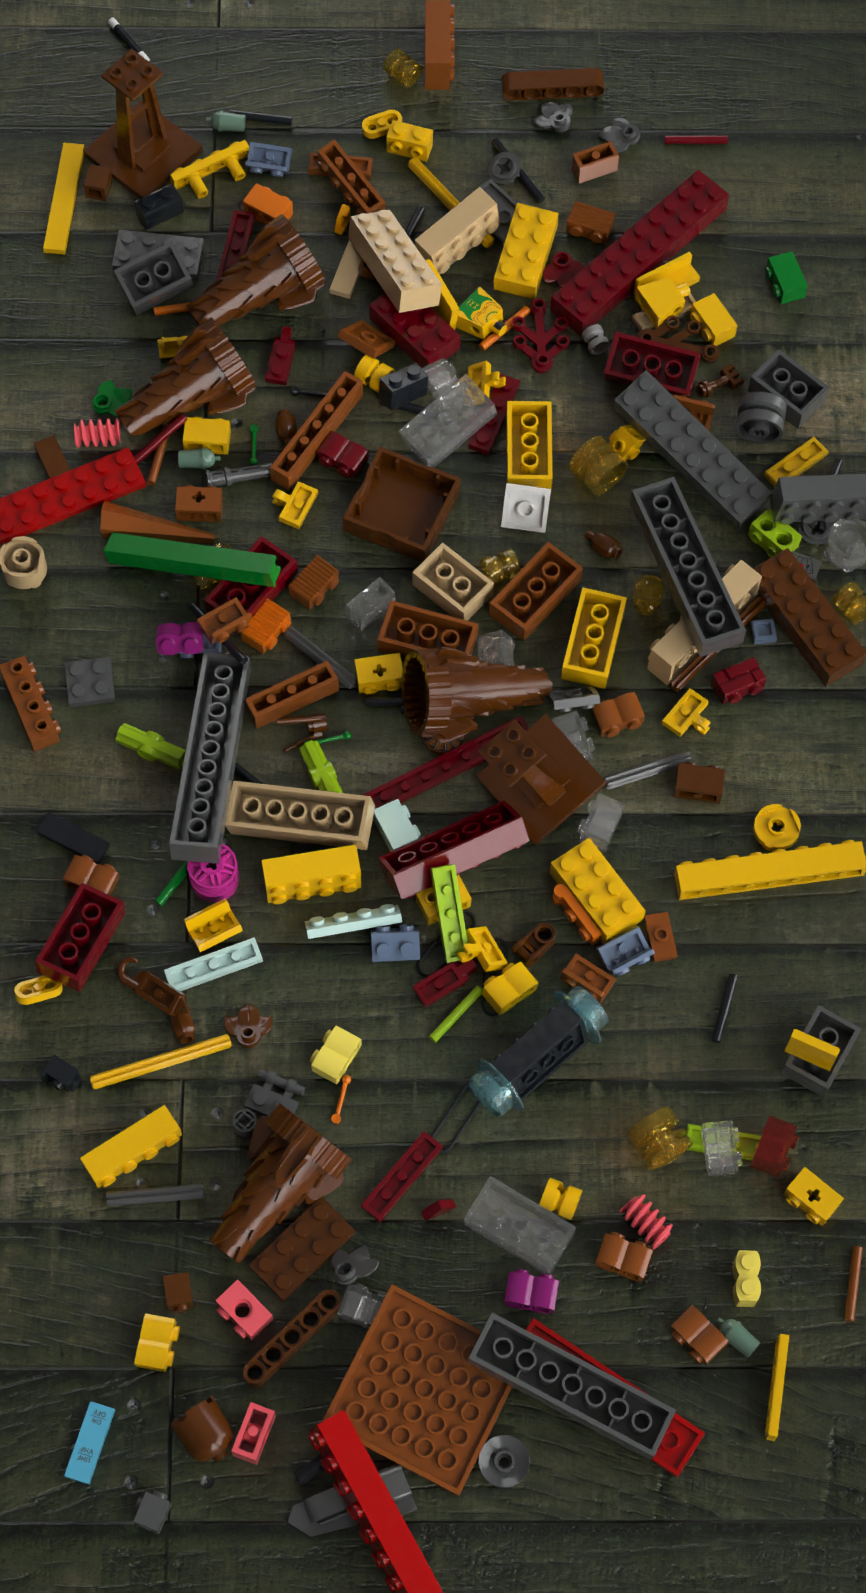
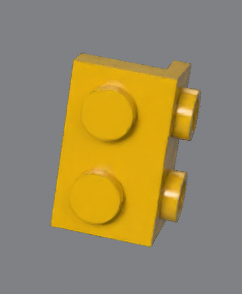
[184,899,243,952]

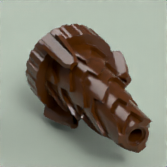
[186,214,326,326]
[114,317,257,436]
[402,647,552,743]
[209,1103,352,1263]

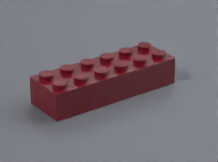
[378,800,529,899]

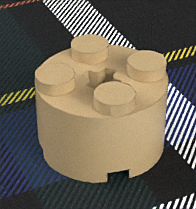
[0,536,47,589]

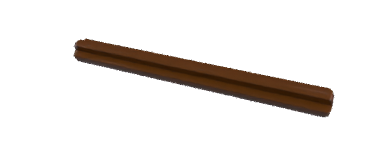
[669,596,766,692]

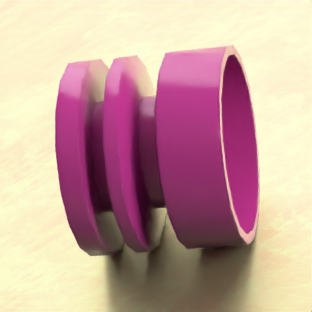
[187,844,239,902]

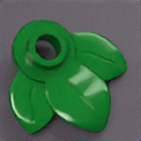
[92,380,132,417]

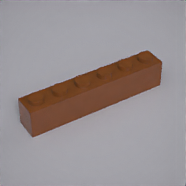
[270,371,363,491]

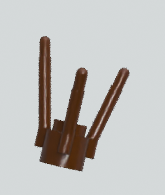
[275,713,328,752]

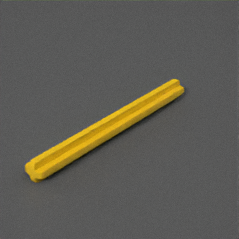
[408,157,494,248]
[90,1034,232,1089]

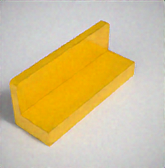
[634,252,700,295]

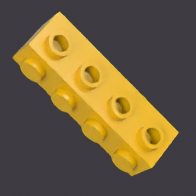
[80,1105,182,1188]

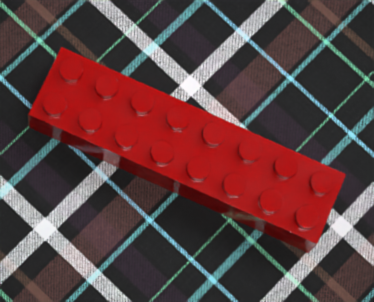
[308,1410,444,1593]

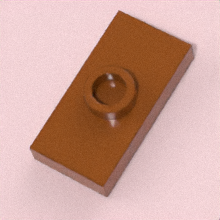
[644,912,678,962]

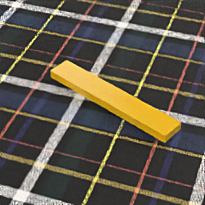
[43,143,85,255]

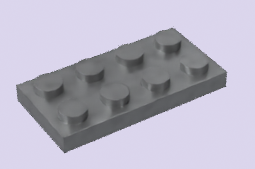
[112,230,204,279]

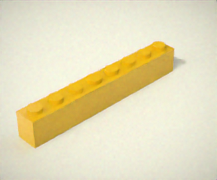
[674,840,866,900]

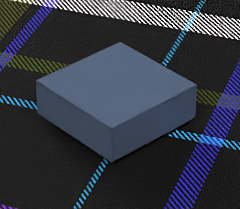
[750,619,777,645]

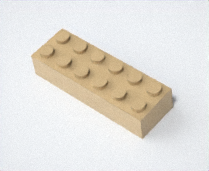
[348,210,442,313]
[647,560,762,686]
[225,781,375,850]

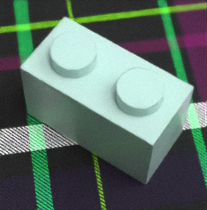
[373,799,421,852]

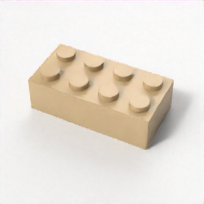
[415,187,500,275]

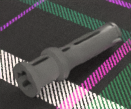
[205,462,272,487]

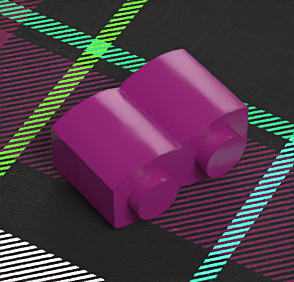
[156,622,205,655]
[503,1269,559,1314]

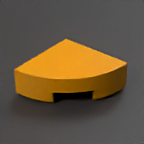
[334,204,350,235]

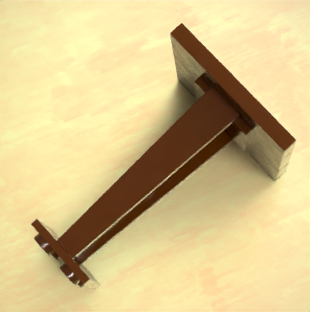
[83,48,203,199]
[476,714,607,845]

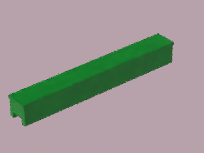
[103,532,281,587]

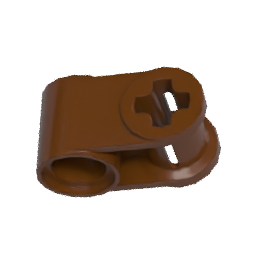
[511,923,556,968]

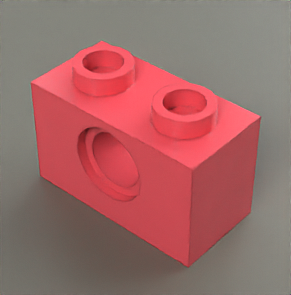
[216,1279,273,1341]
[231,1402,276,1465]

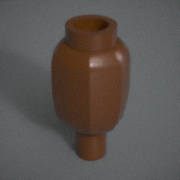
[275,409,297,447]
[585,530,623,560]
[170,1009,196,1044]

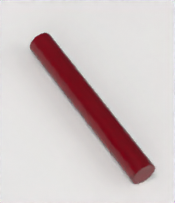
[664,135,728,144]
[133,413,188,464]

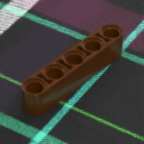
[501,68,604,101]
[243,1289,341,1388]

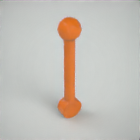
[331,1075,351,1124]

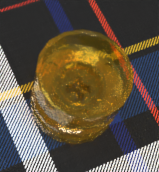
[568,436,628,496]
[627,1106,693,1170]

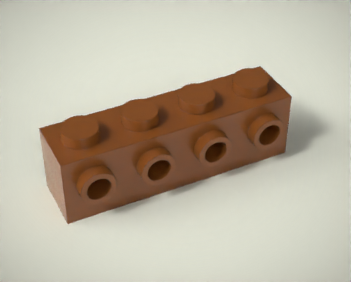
[317,139,386,215]
[0,655,62,752]
[245,661,339,729]

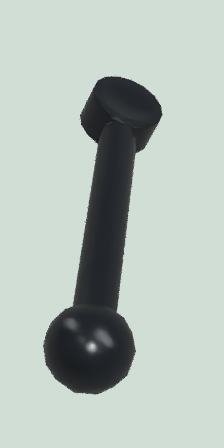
[291,386,327,397]

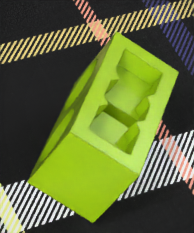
[748,508,802,558]

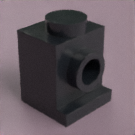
[40,1055,81,1092]

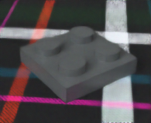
[64,657,116,707]
[547,686,600,712]

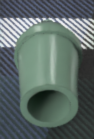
[206,110,246,132]
[178,447,221,470]
[717,1317,760,1358]

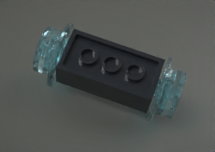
[468,986,609,1118]

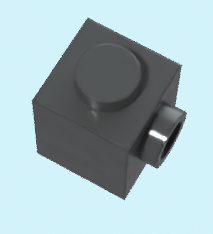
[133,1490,172,1534]

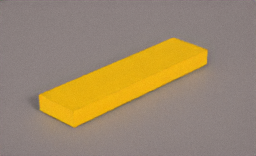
[764,1334,789,1441]

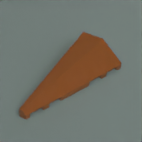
[100,501,215,543]

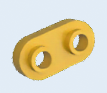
[362,110,402,139]
[14,976,63,1005]

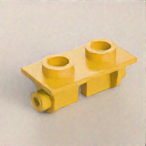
[158,336,188,359]

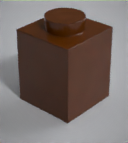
[84,164,113,201]
[163,1272,194,1313]

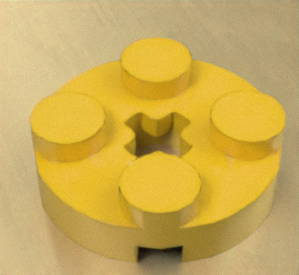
[753,804,801,851]

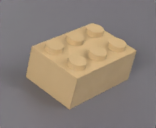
[412,542,494,621]

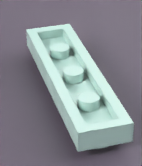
[304,904,402,939]
[164,937,263,991]

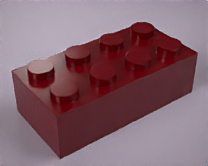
[369,293,460,374]
[604,332,701,398]
[204,536,298,636]
[35,883,125,992]

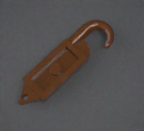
[117,957,191,1016]

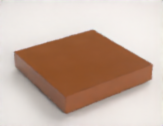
[338,320,396,359]

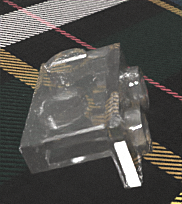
[478,630,515,666]

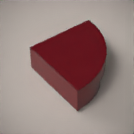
[421,1199,456,1220]

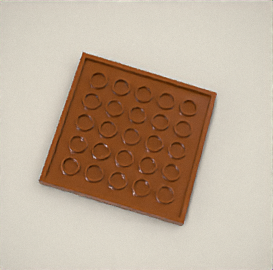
[322,1284,512,1496]

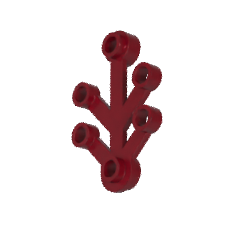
[511,298,570,374]

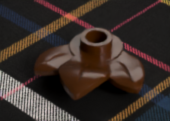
[224,1004,272,1048]

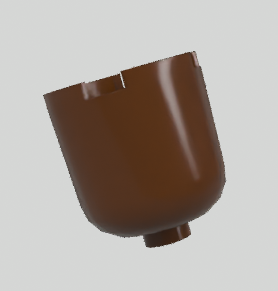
[170,1395,233,1463]

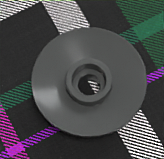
[478,1435,530,1488]

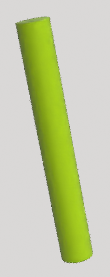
[429,985,483,1043]

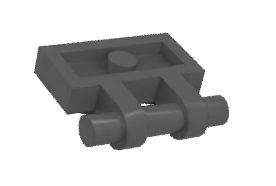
[244,1069,306,1116]

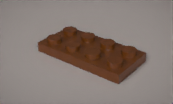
[249,1197,356,1302]

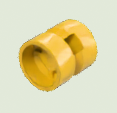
[354,355,395,393]
[539,1177,583,1220]

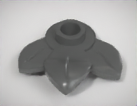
[532,102,573,132]
[599,118,640,153]
[332,1245,379,1285]

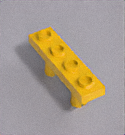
[170,140,249,199]

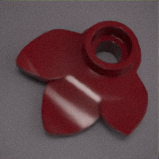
[544,251,585,288]

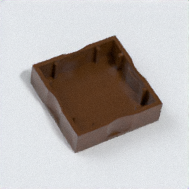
[343,447,461,562]

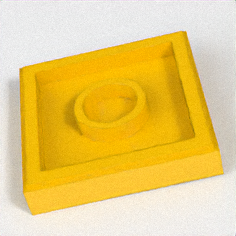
[785,1029,840,1071]

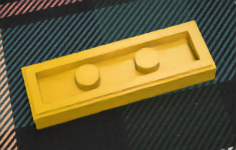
[763,436,828,487]

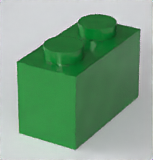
[764,251,808,304]

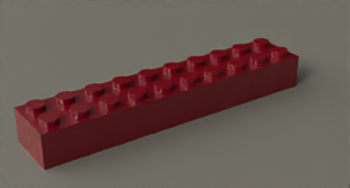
[550,170,729,337]

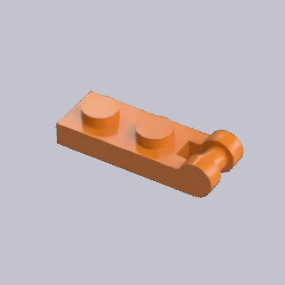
[553,884,601,946]

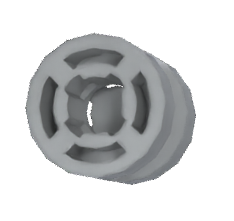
[582,324,610,355]

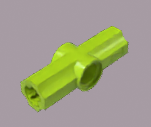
[115,723,186,770]
[299,740,343,793]

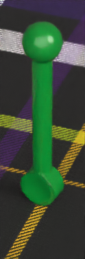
[249,424,259,466]
[304,731,352,744]

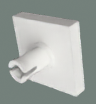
[501,483,551,533]

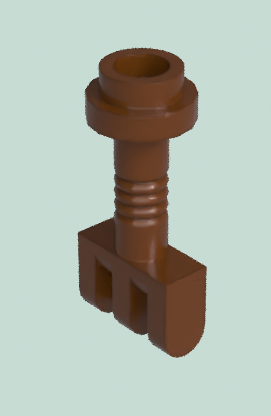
[696,364,745,398]

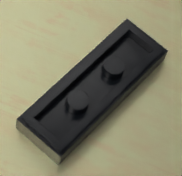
[37,812,110,864]

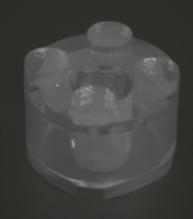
[824,518,866,572]

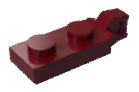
[265,326,295,386]
[412,959,477,1008]

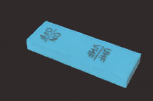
[64,1401,115,1485]

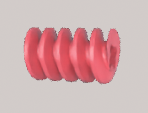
[74,418,121,448]
[619,1194,673,1250]

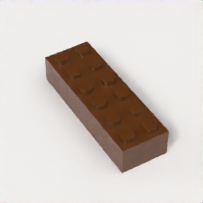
[753,548,866,687]

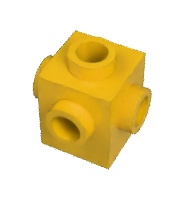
[606,425,646,461]

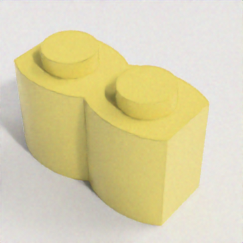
[310,1025,362,1085]
[732,1250,761,1307]

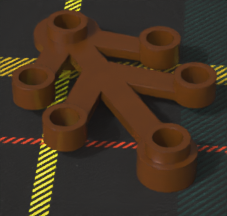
[636,316,719,364]

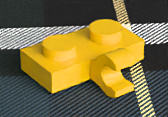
[466,360,506,408]
[272,481,318,530]
[662,688,711,737]
[457,926,508,972]

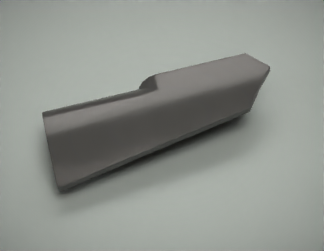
[288,1463,417,1537]

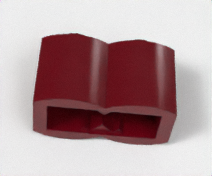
[317,431,369,478]

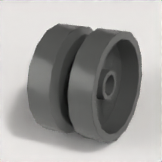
[735,392,787,444]

